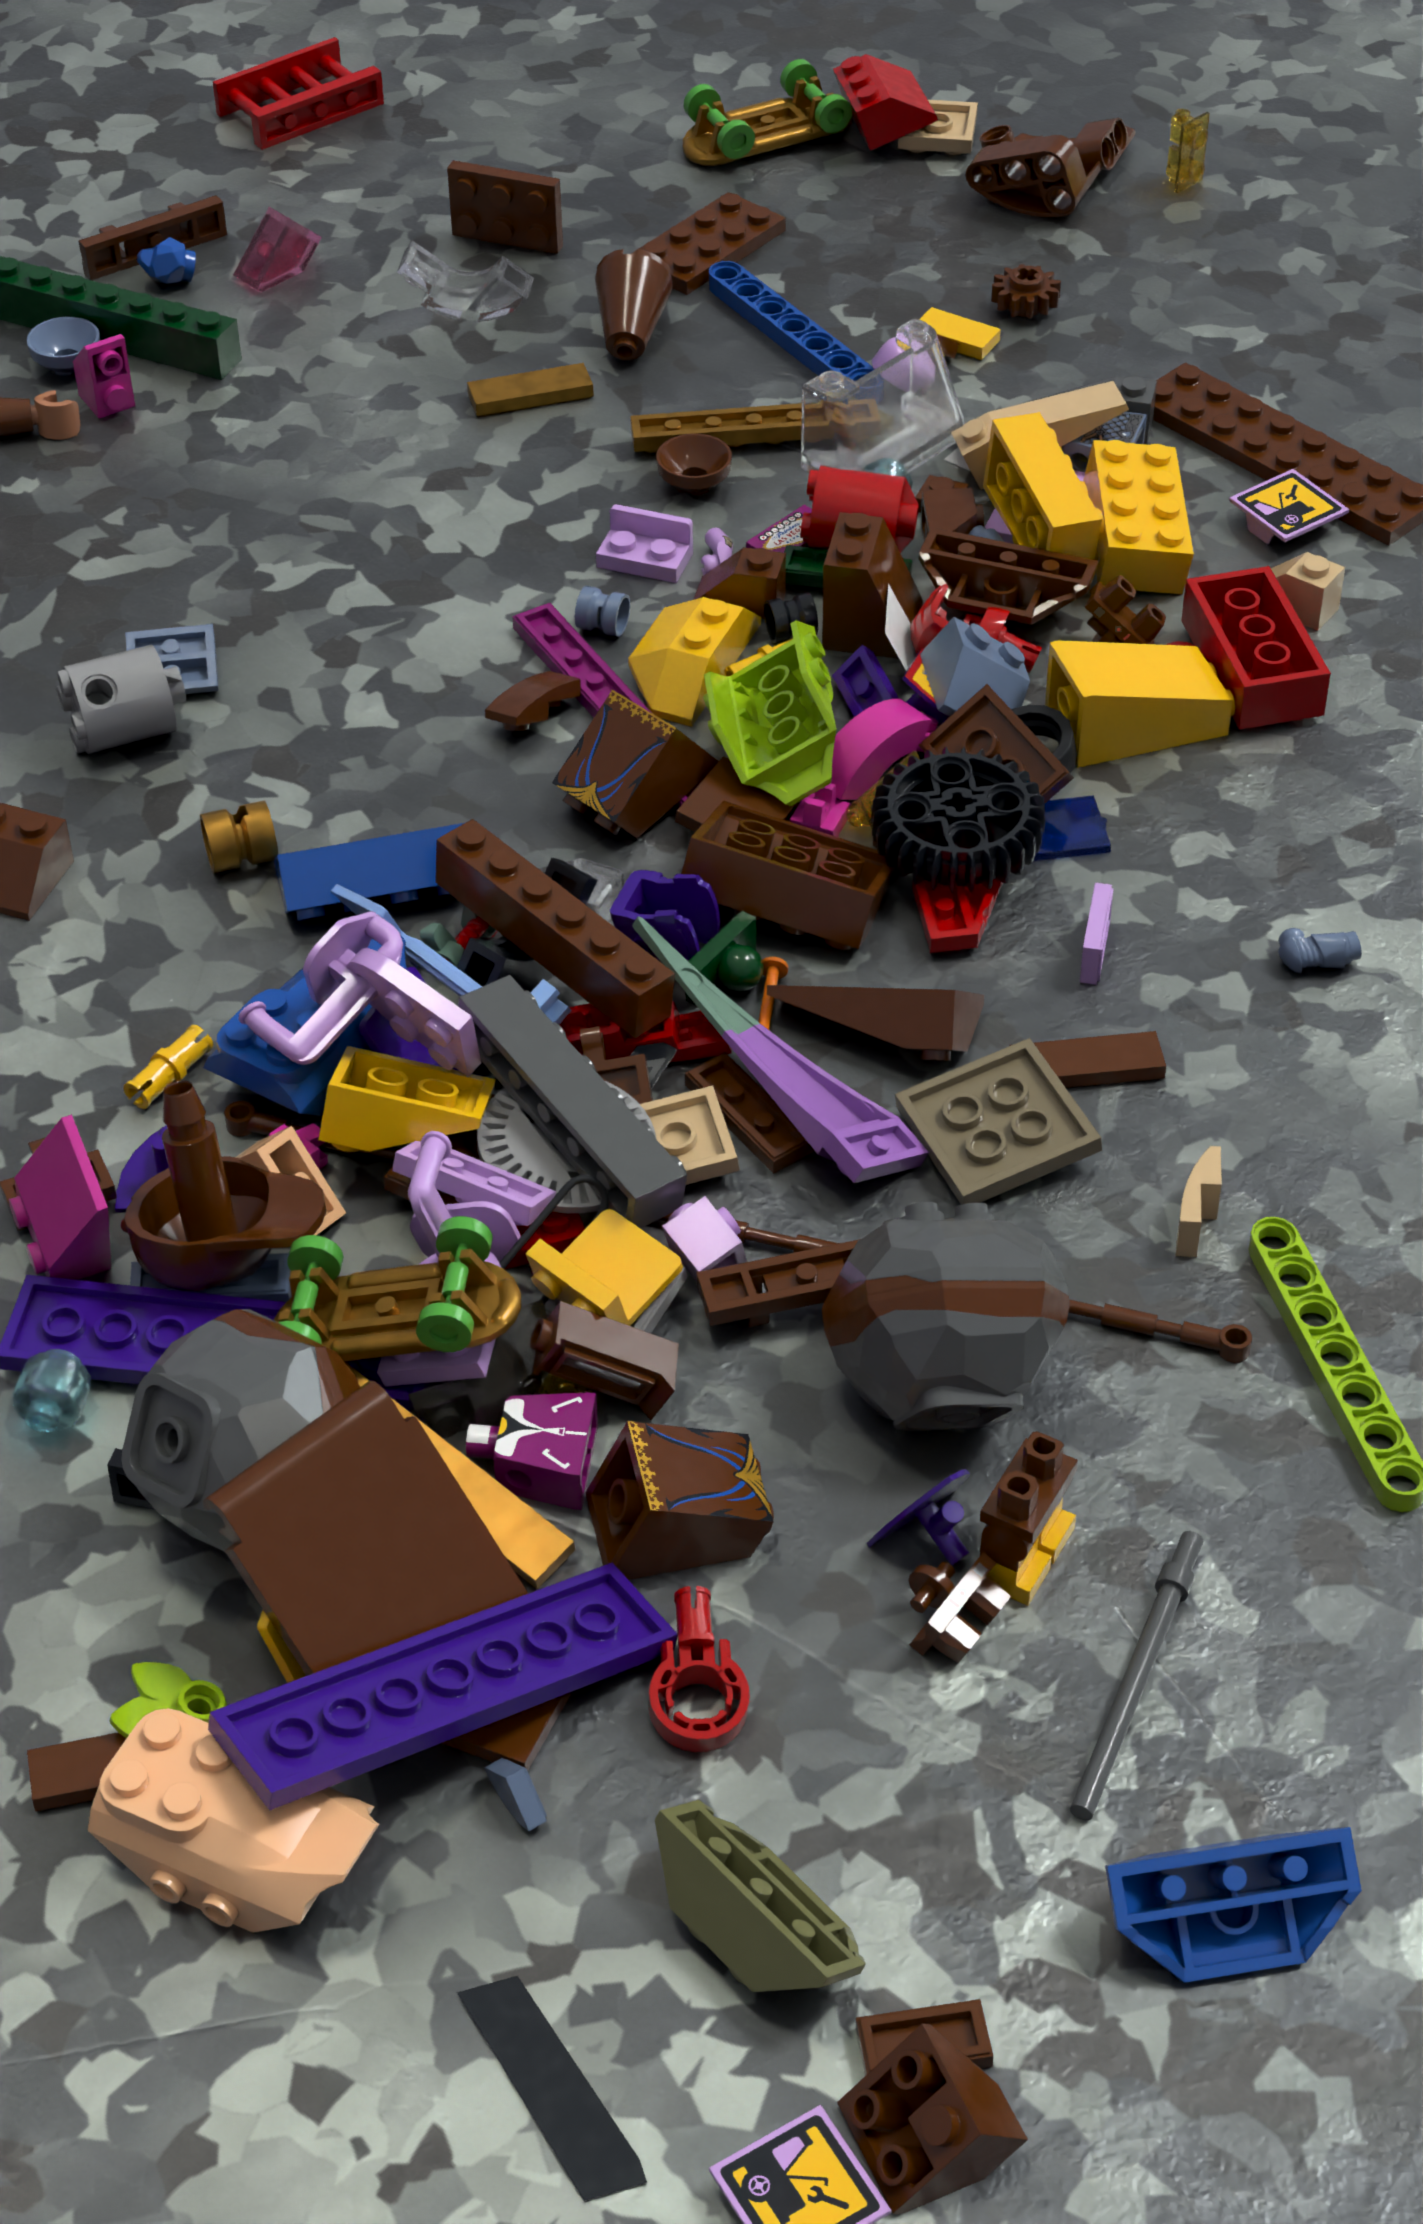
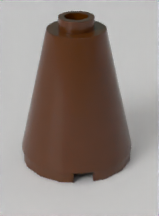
[595,249,673,360]

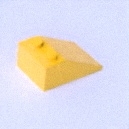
[318,1046,496,1152]

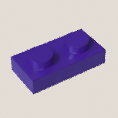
[832,645,899,717]

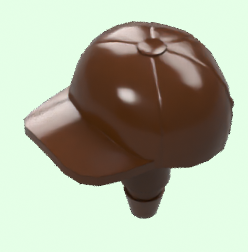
[120,1081,326,1291]

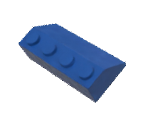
[274,823,464,921]

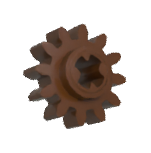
[991,264,1061,318]

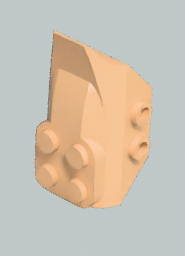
[88,1708,379,1933]

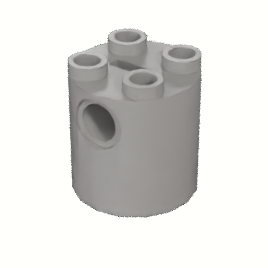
[56,644,186,754]

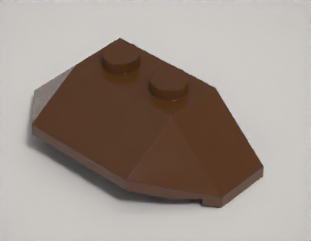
[918,527,1099,625]

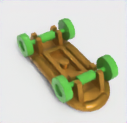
[683,59,852,166]
[273,1216,521,1361]

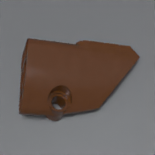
[965,118,1136,217]

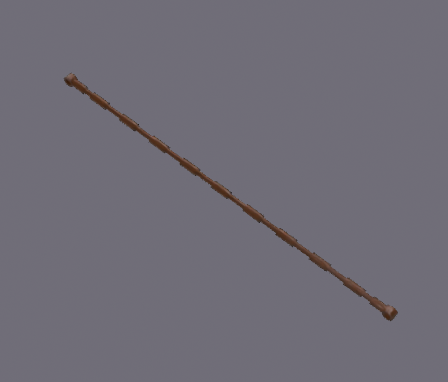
[224,1101,1252,1363]

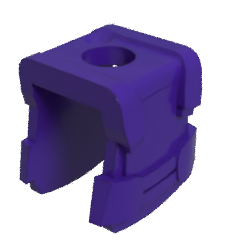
[610,870,720,962]

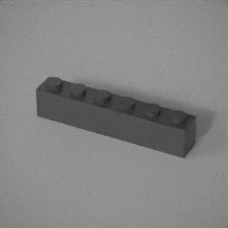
[458,975,687,1228]

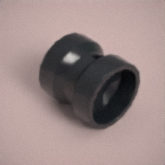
[764,592,818,643]

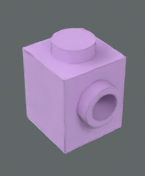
[662,1196,747,1282]

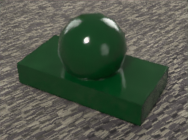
[685,911,764,1005]

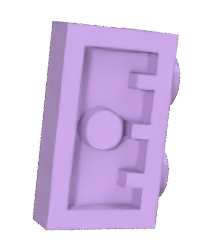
[596,504,693,583]

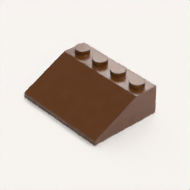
[681,800,897,950]

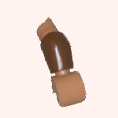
[0,390,81,440]

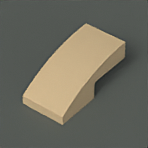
[1176,1146,1222,1257]

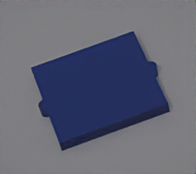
[1034,795,1111,861]

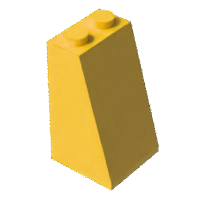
[1045,640,1235,768]

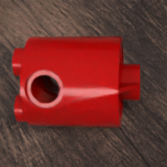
[800,465,919,553]

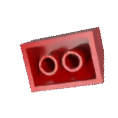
[833,54,938,151]

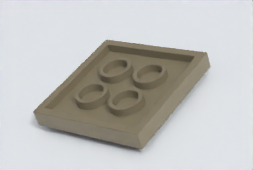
[895,1038,1102,1205]

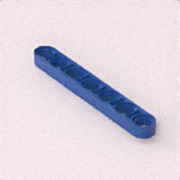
[709,261,883,403]

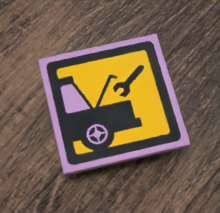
[1229,469,1349,545]
[709,2105,891,2224]

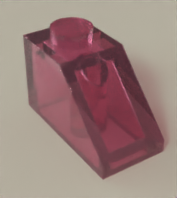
[233,207,322,292]

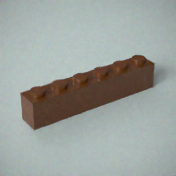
[435,819,675,1038]

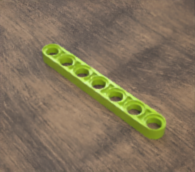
[1248,1217,1423,1512]

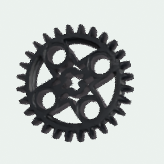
[871,747,1046,893]

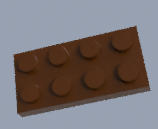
[631,192,786,295]

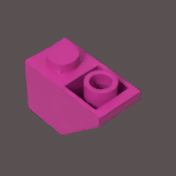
[73,334,135,419]

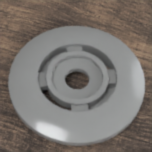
[476,1081,656,1214]

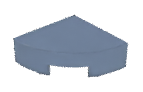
[484,1758,547,1831]

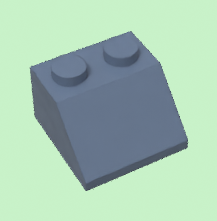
[920,617,1030,717]

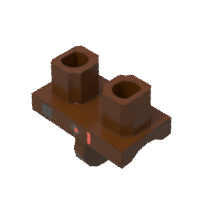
[1085,575,1166,644]
[908,1552,1011,1663]

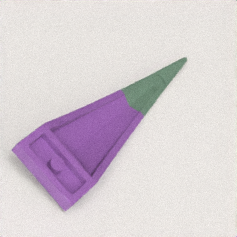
[632,916,929,1183]

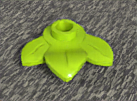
[109,1662,227,1738]

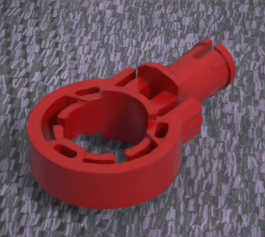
[648,1586,750,1752]

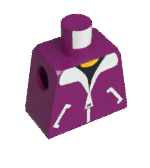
[466,1392,598,1510]

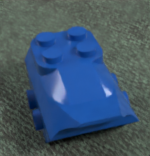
[203,936,407,1116]

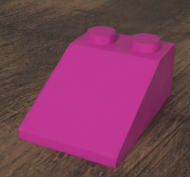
[9,1114,111,1280]

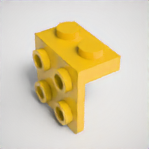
[525,1209,683,1326]

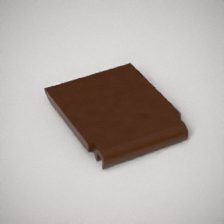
[203,1380,529,1676]

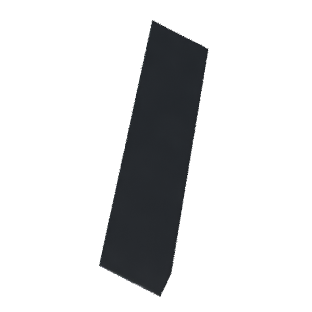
[457,1976,647,2201]

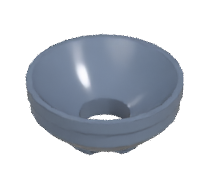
[27,317,100,375]

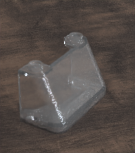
[801,318,964,476]

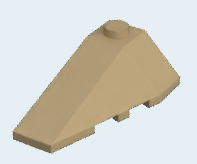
[951,381,1129,490]

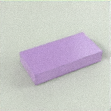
[1080,883,1114,985]

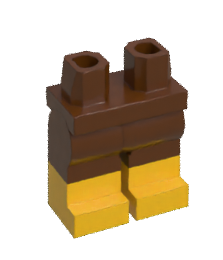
[980,1431,1078,1606]

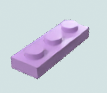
[392,1141,556,1226]

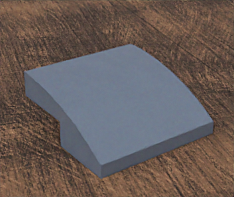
[125,624,218,694]

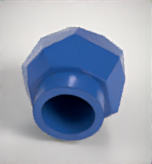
[137,237,196,284]

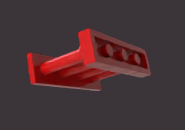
[213,37,384,150]

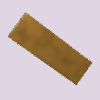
[467,363,594,416]

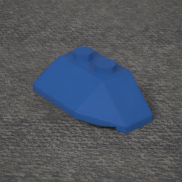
[1105,1827,1362,1983]

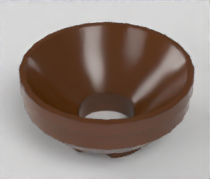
[656,433,732,496]

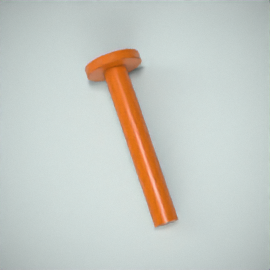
[758,957,789,1030]

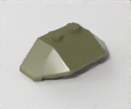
[655,1800,866,1992]

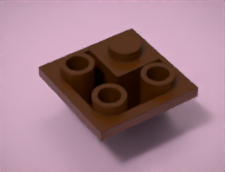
[837,2023,1028,2214]

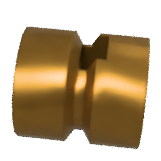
[200,800,278,873]

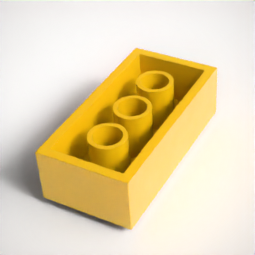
[983,412,1104,561]
[1083,440,1194,594]

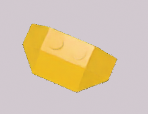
[628,597,761,727]

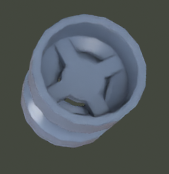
[574,586,631,637]

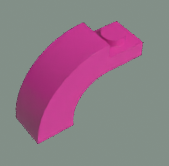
[831,698,938,800]

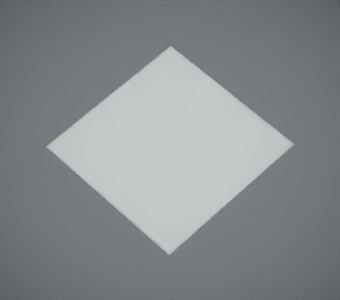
[885,584,917,671]

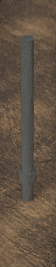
[1070,1531,1203,1820]

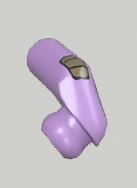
[701,528,733,575]

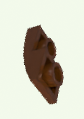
[485,671,581,731]

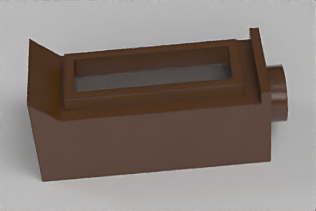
[530,1301,679,1420]

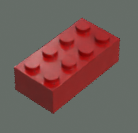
[1181,566,1331,729]

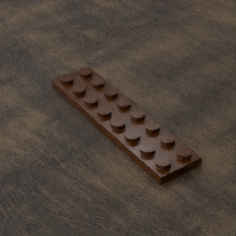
[1153,362,1423,546]

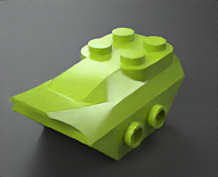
[703,620,837,806]

